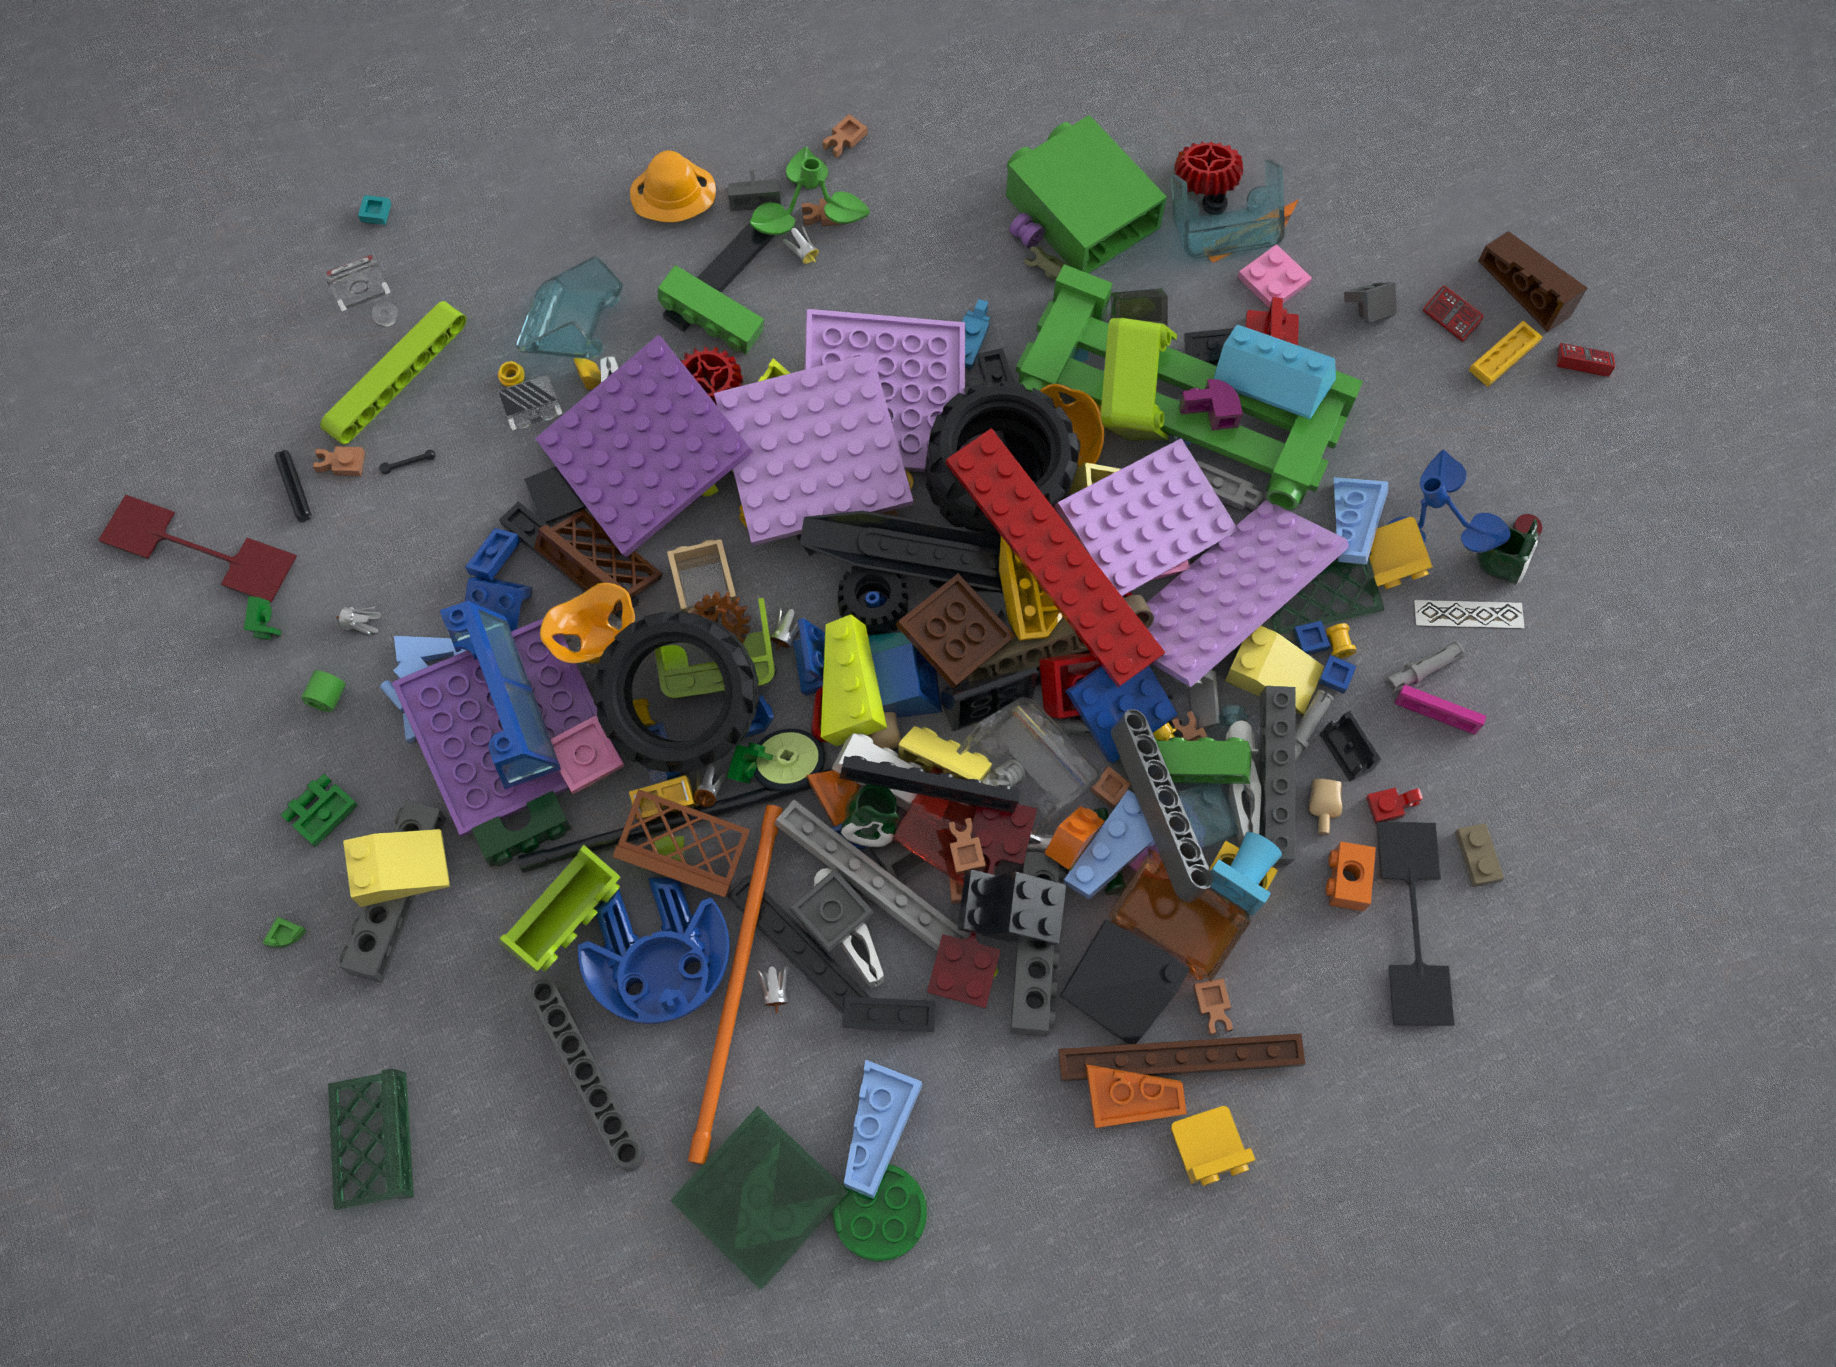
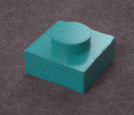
[358,195,391,225]

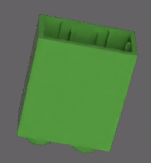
[1006,115,1167,274]

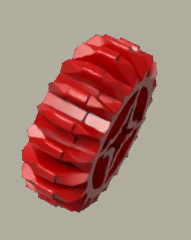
[1174,141,1244,197]
[680,346,743,405]

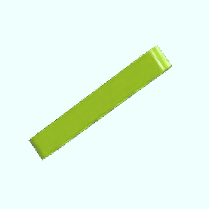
[320,301,467,444]

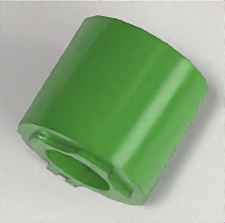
[301,670,346,713]

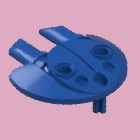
[578,877,730,1024]

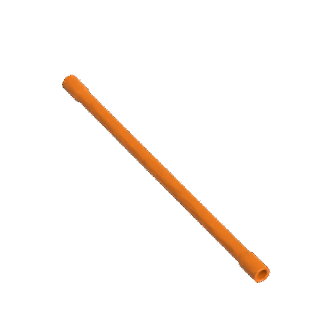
[687,805,783,1165]

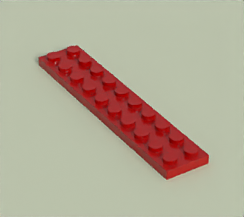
[945,428,1166,688]

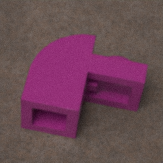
[1179,379,1243,430]

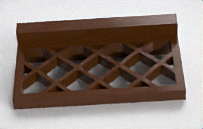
[534,510,663,614]

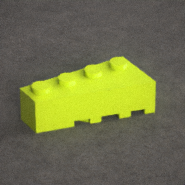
[821,614,887,747]

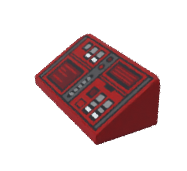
[1422,285,1484,342]
[1556,343,1615,377]

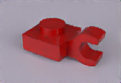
[1366,787,1423,824]

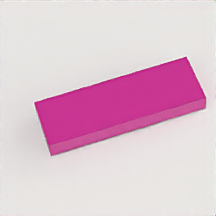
[1395,684,1487,735]

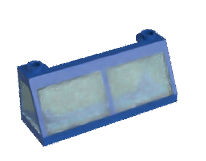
[440,601,561,789]

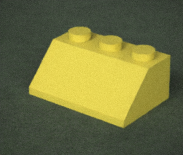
[899,726,992,781]

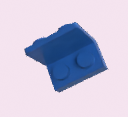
[465,577,532,632]
[793,618,825,696]

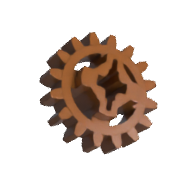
[691,591,751,644]

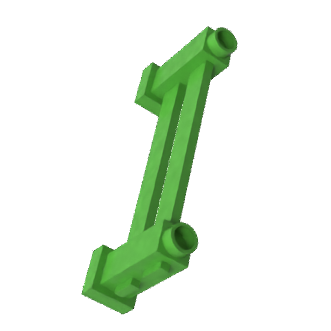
[1016,264,1363,510]

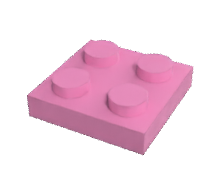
[1238,244,1312,308]
[545,715,624,795]

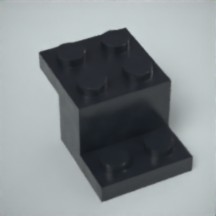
[957,869,1066,945]

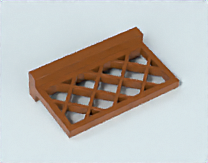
[612,789,750,897]

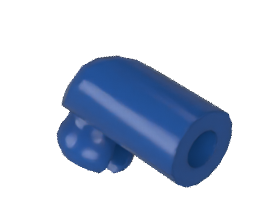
[865,591,887,608]

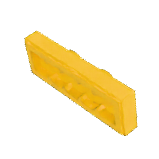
[1469,321,1543,387]

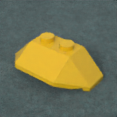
[999,536,1063,641]

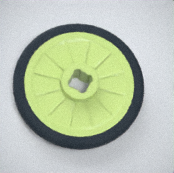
[754,729,825,792]

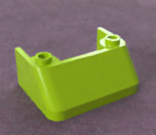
[1101,318,1177,441]
[655,598,775,699]

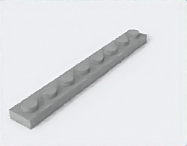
[774,800,979,951]

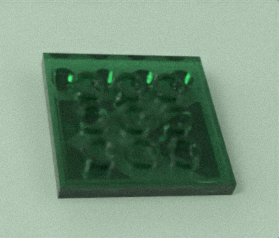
[670,1106,849,1290]

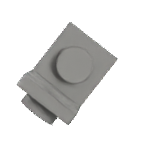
[1173,670,1220,730]

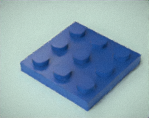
[1066,665,1178,763]

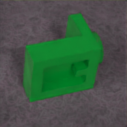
[244,596,281,640]
[727,742,774,784]

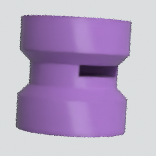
[1009,212,1045,249]

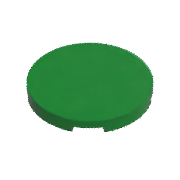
[833,1164,927,1262]

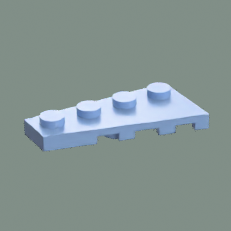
[1334,477,1388,564]
[1064,790,1155,899]
[844,1060,922,1199]

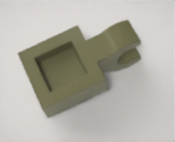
[1024,246,1071,280]

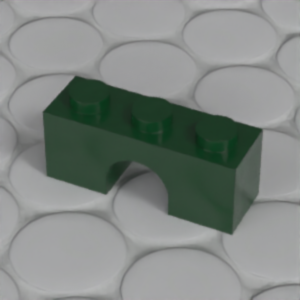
[472,791,572,867]

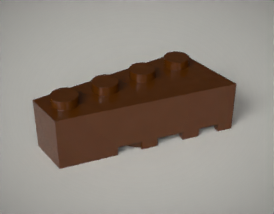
[1478,231,1588,333]

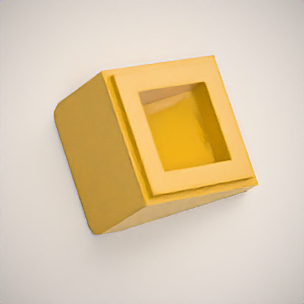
[573,355,601,391]

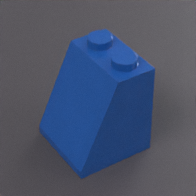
[872,643,942,718]

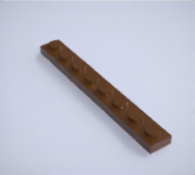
[1058,1033,1306,1082]

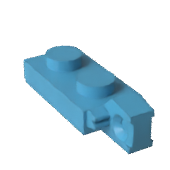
[962,299,990,370]

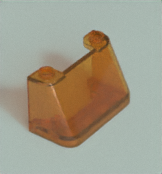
[1108,848,1251,981]

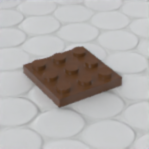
[896,573,1015,689]

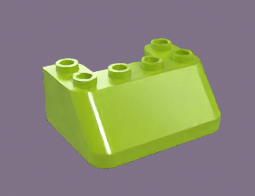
[499,845,621,973]

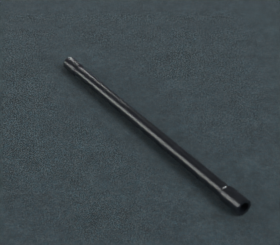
[518,767,833,873]

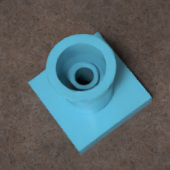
[1209,832,1282,916]

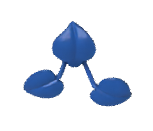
[1387,449,1510,552]

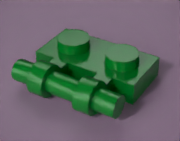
[281,773,358,847]

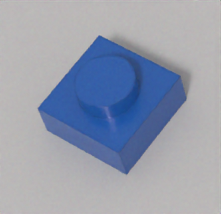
[1293,621,1330,654]
[1318,655,1356,694]

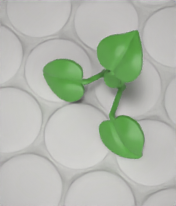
[750,146,870,235]

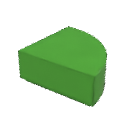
[263,916,307,948]

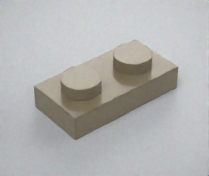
[1455,823,1504,887]

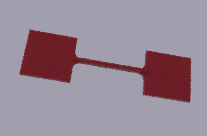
[98,494,297,603]
[927,804,1037,1009]

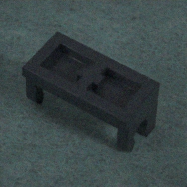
[1320,711,1381,781]

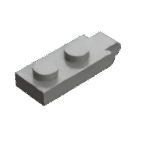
[1197,460,1263,510]

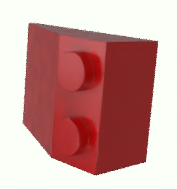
[1039,653,1100,718]

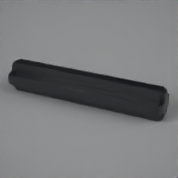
[275,450,312,522]

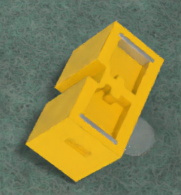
[629,769,697,822]

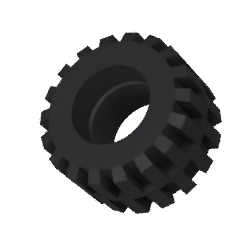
[838,566,908,635]

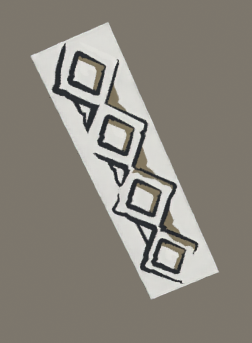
[1414,600,1524,628]

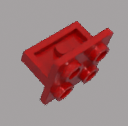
[1245,297,1299,345]

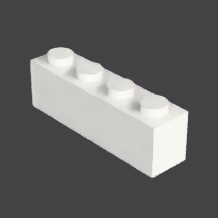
[832,733,949,825]

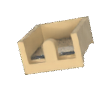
[667,539,736,615]

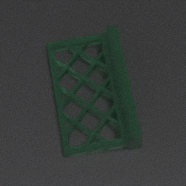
[1272,551,1384,634]
[328,1068,414,1210]

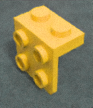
[1369,517,1433,590]
[1171,1106,1255,1186]

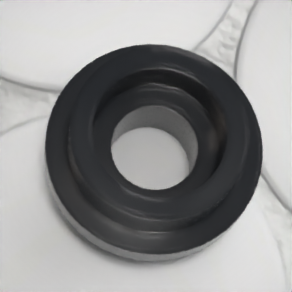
[1202,193,1228,215]

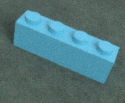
[1213,325,1336,419]

